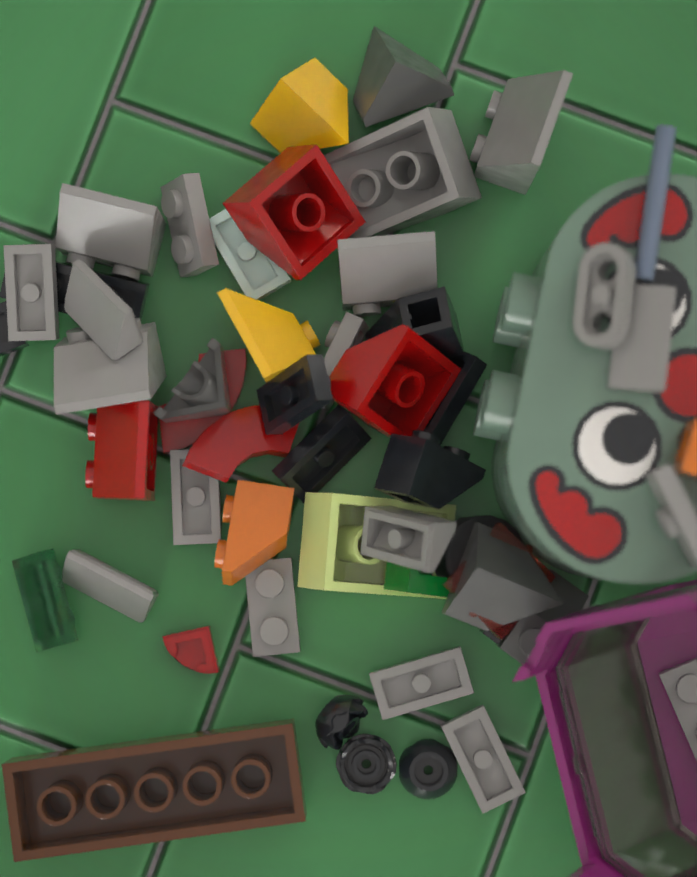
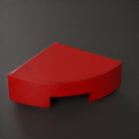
[162,625,220,674]

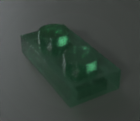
[12,548,78,652]

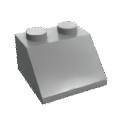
[55,183,166,281]
[338,231,437,317]
[54,318,167,415]

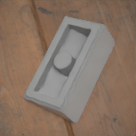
[64,259,143,360]
[607,285,676,394]
[361,506,457,573]
[61,549,159,623]

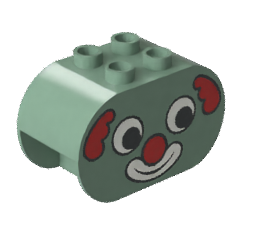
[473,174,697,584]

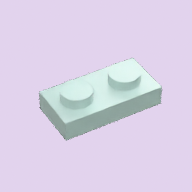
[209,209,291,301]

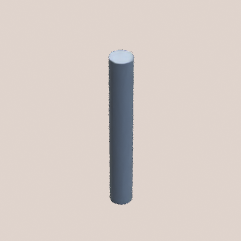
[635,125,677,282]

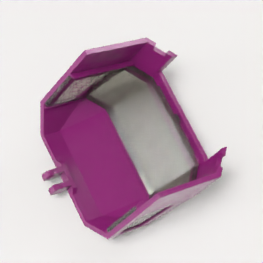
[512,579,697,877]

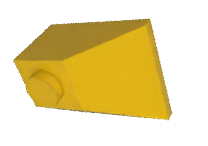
[217,288,321,383]

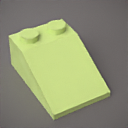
[297,492,456,599]

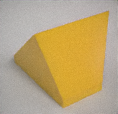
[250,57,349,153]

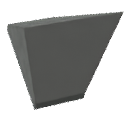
[353,26,454,127]
[154,337,231,423]
[442,522,565,631]

